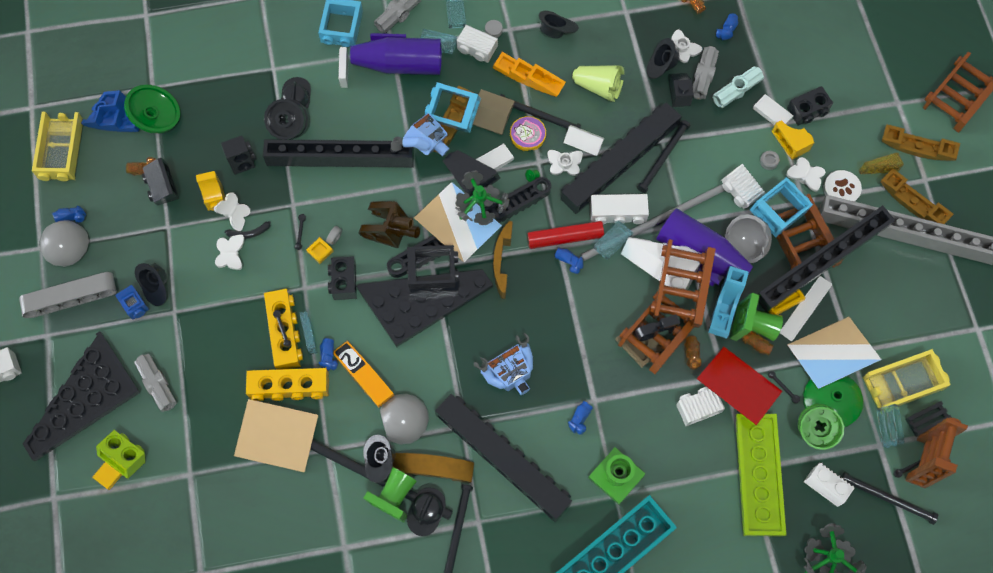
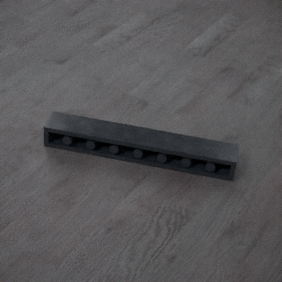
[561,102,682,214]
[263,140,414,168]
[758,205,895,313]
[435,394,572,522]

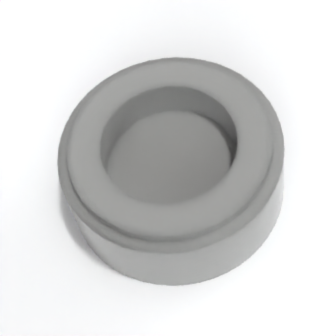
[485,20,503,38]
[760,151,780,170]
[326,226,342,245]

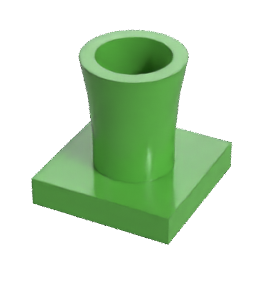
[729,293,783,341]
[588,447,646,505]
[363,467,417,523]

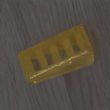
[859,152,904,174]

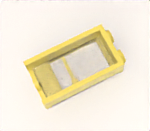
[32,112,83,181]
[862,349,951,413]

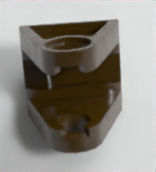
[358,201,420,248]

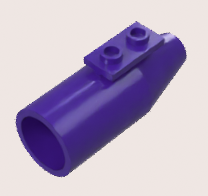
[350,33,442,75]
[656,208,753,287]

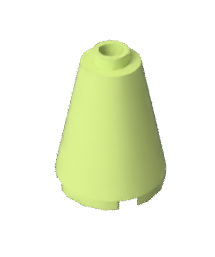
[572,65,624,102]

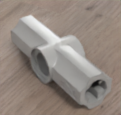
[374,0,421,33]
[693,46,719,100]
[134,354,177,412]

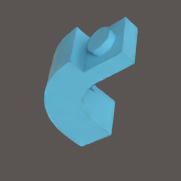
[708,266,749,339]

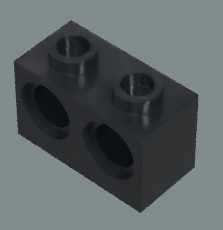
[787,86,833,126]
[221,135,256,175]
[328,257,357,300]

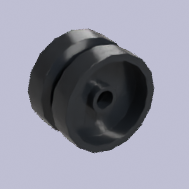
[264,99,310,140]

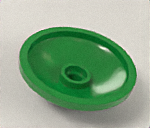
[124,85,180,134]
[803,375,863,428]

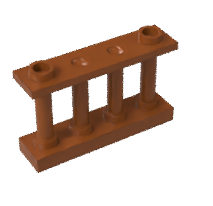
[923,51,993,133]
[772,194,845,270]
[650,239,716,328]
[618,291,694,374]
[906,418,968,488]

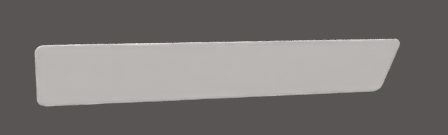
[780,276,832,341]

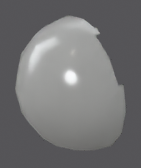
[725,214,772,263]
[39,220,89,267]
[380,394,429,445]

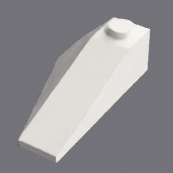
[621,237,701,290]

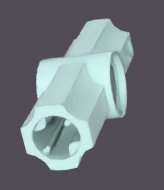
[712,66,764,108]

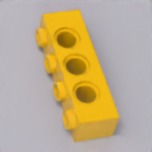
[264,289,303,370]
[246,368,329,401]

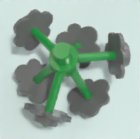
[455,170,509,225]
[804,523,867,573]

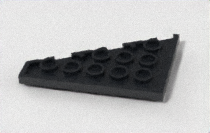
[356,270,493,348]
[23,331,140,461]

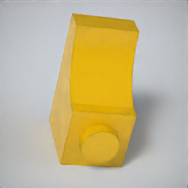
[772,120,815,160]
[196,171,225,211]

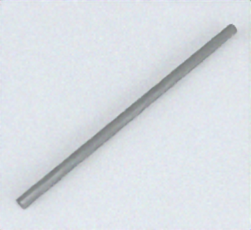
[581,184,725,261]

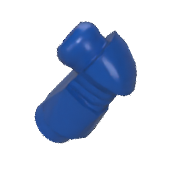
[716,14,738,40]
[52,205,86,222]
[555,248,583,274]
[319,338,338,371]
[568,401,593,435]

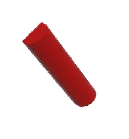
[527,221,604,249]

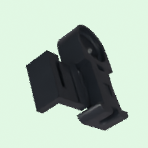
[635,314,680,341]

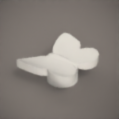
[671,30,702,63]
[547,150,583,176]
[786,157,826,192]
[214,192,250,231]
[215,235,244,270]

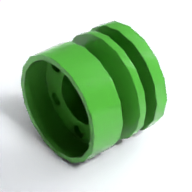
[797,404,844,450]

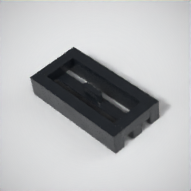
[905,401,952,437]

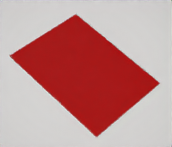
[697,347,782,425]

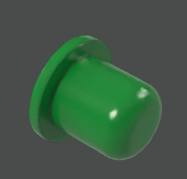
[525,170,540,182]

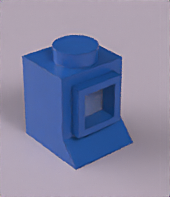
[115,285,149,320]

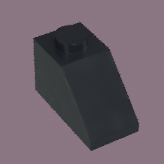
[668,73,694,107]

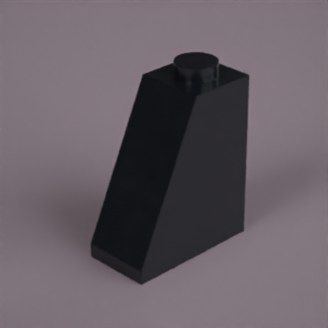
[443,150,501,196]

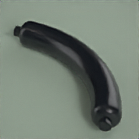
[224,221,271,239]

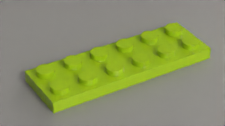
[735,414,786,536]

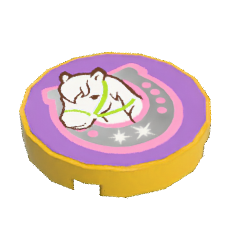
[510,116,546,151]

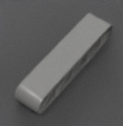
[19,272,117,318]

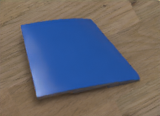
[81,90,139,132]

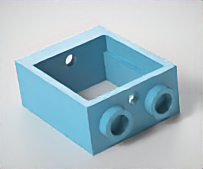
[318,0,363,47]
[425,82,481,133]
[750,177,813,237]

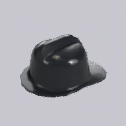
[539,11,579,38]
[646,38,680,79]
[281,77,311,109]
[134,263,167,306]
[363,435,396,483]
[407,487,446,536]

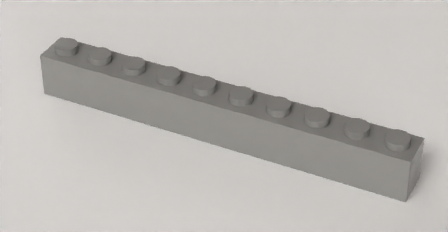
[819,195,993,265]

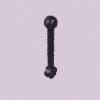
[295,214,306,250]
[273,310,291,347]
[768,371,800,404]
[893,460,920,478]

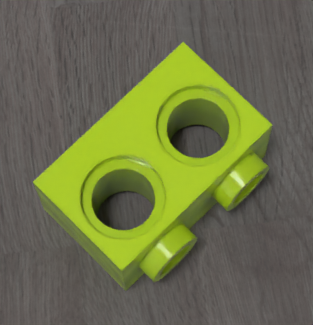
[96,430,145,479]

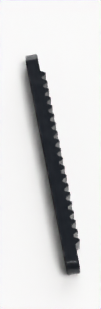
[387,177,551,278]

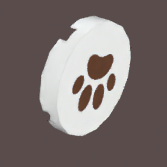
[823,170,862,202]

